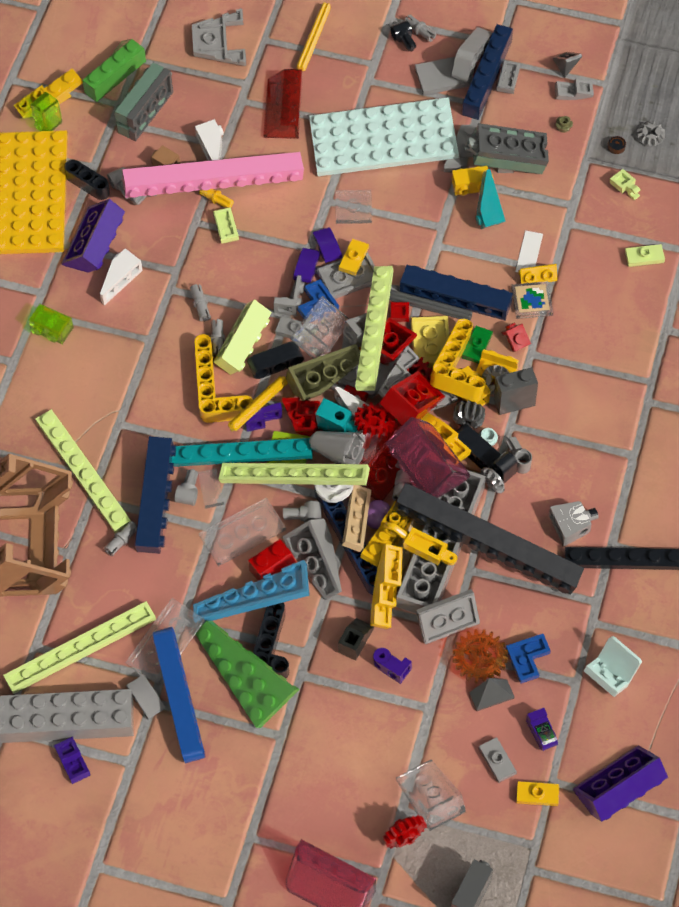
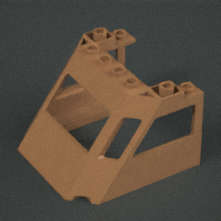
[0,453,73,597]

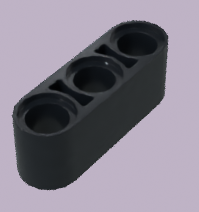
[65,159,110,200]
[247,341,304,379]

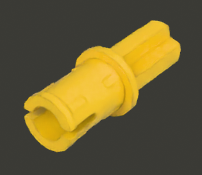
[199,189,234,208]

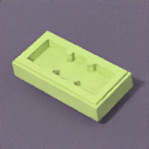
[213,207,239,244]
[625,244,665,267]

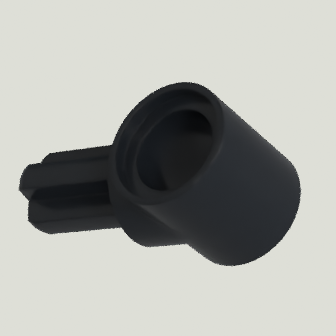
[390,20,416,52]

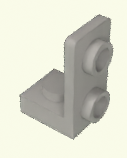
[274,275,305,316]
[343,313,367,347]

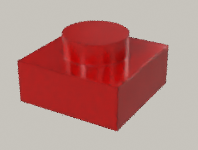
[391,302,409,322]

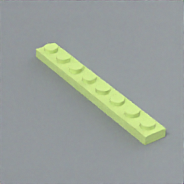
[355,266,394,391]
[35,409,131,534]
[219,463,370,485]
[3,601,156,694]

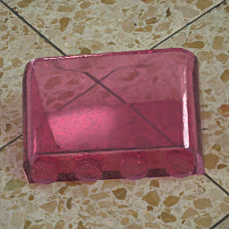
[385,417,470,498]
[285,839,376,907]

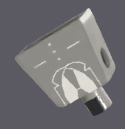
[549,501,599,546]

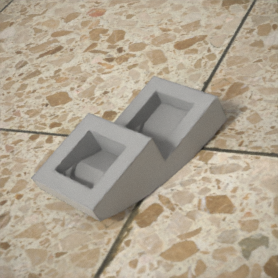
[555,79,594,100]
[126,675,166,719]

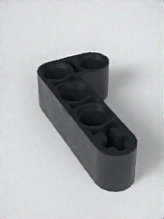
[456,424,518,483]
[253,602,289,678]

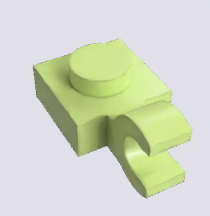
[610,169,640,200]

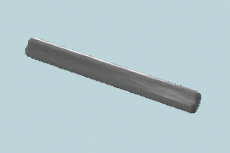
[389,289,472,320]

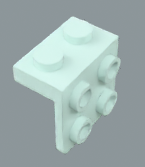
[584,636,642,697]

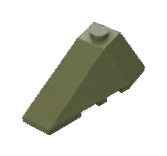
[286,344,361,401]

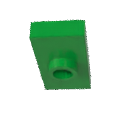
[462,326,493,364]

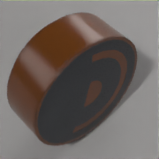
[608,136,626,154]

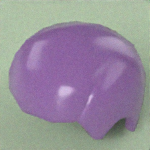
[367,500,391,529]

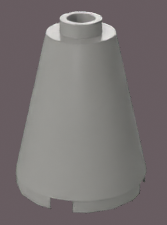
[309,431,365,464]

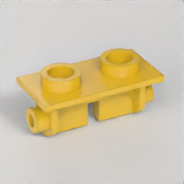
[518,264,557,286]

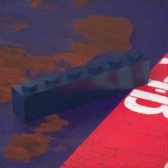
[462,24,513,120]
[400,265,513,321]
[135,436,176,554]

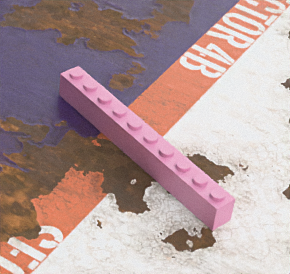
[122,152,304,198]

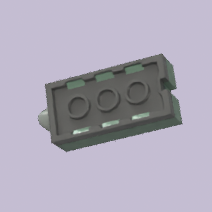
[114,63,173,141]
[465,123,549,174]

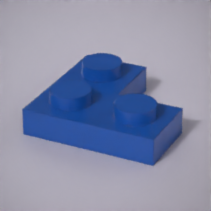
[298,280,339,324]
[506,634,551,684]

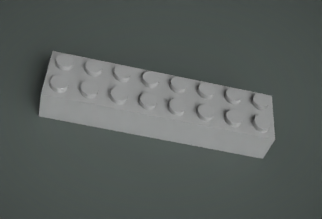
[396,465,486,614]
[0,689,134,743]

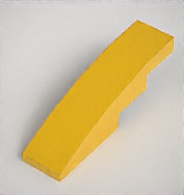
[370,544,402,629]

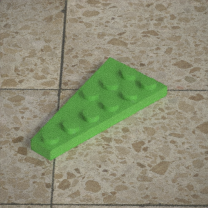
[195,621,300,728]

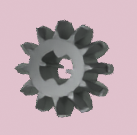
[453,400,485,428]

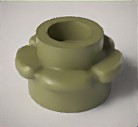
[555,116,573,133]

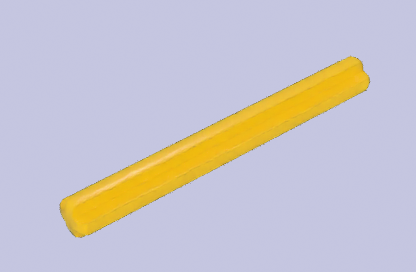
[296,2,331,72]
[228,376,288,432]

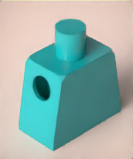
[315,398,359,433]

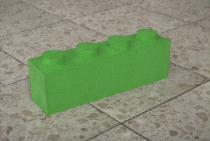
[82,39,146,102]

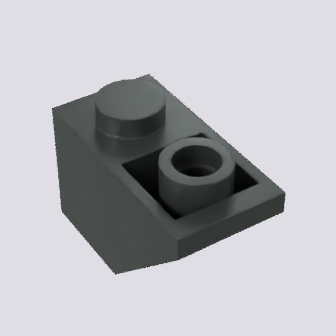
[338,618,374,660]

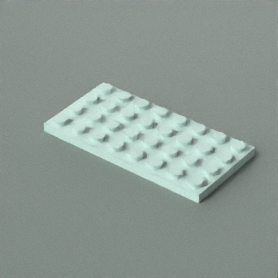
[309,97,459,176]

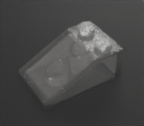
[290,296,349,359]
[396,760,466,831]

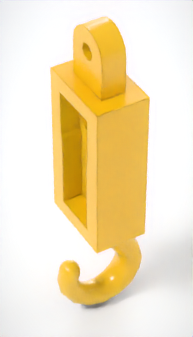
[383,522,457,566]

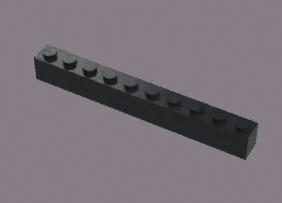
[393,483,584,595]

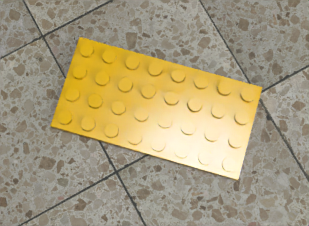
[0,130,68,254]

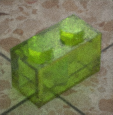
[31,92,62,131]
[28,304,74,345]

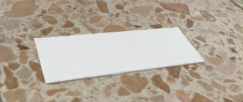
[515,230,543,272]

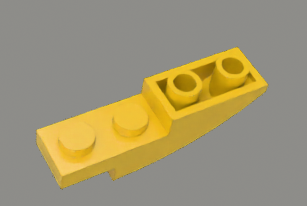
[14,68,83,119]
[410,413,471,465]
[360,501,410,567]

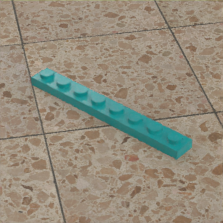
[172,438,313,467]

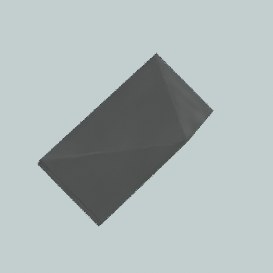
[553,52,582,78]
[469,678,515,711]

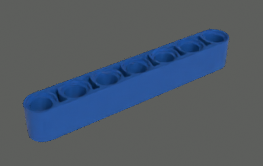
[152,626,205,764]

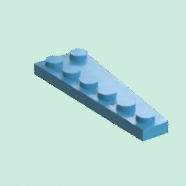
[193,560,310,625]

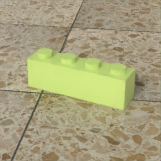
[213,299,272,375]

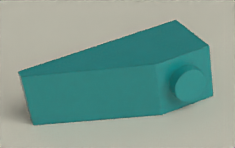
[476,169,506,229]

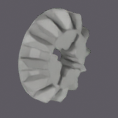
[637,121,665,146]
[482,365,509,395]
[481,467,505,493]

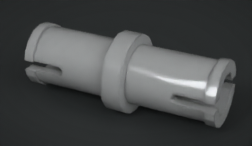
[404,15,436,42]
[190,284,211,321]
[210,319,225,357]
[104,521,137,556]

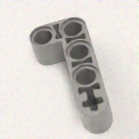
[451,27,493,83]

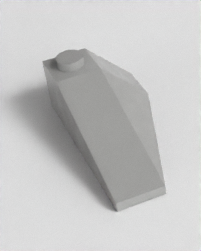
[283,518,342,600]

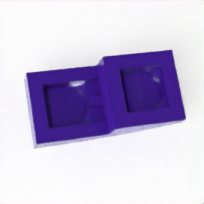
[313,227,343,263]
[293,248,320,283]
[246,402,283,432]
[54,737,91,784]

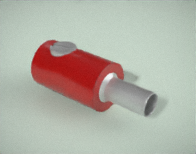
[332,383,368,402]

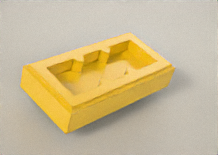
[339,239,369,276]
[517,781,559,806]

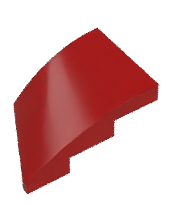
[282,397,340,437]

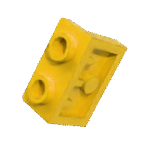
[476,349,518,383]

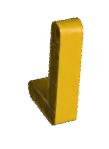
[430,319,486,402]
[194,334,253,423]

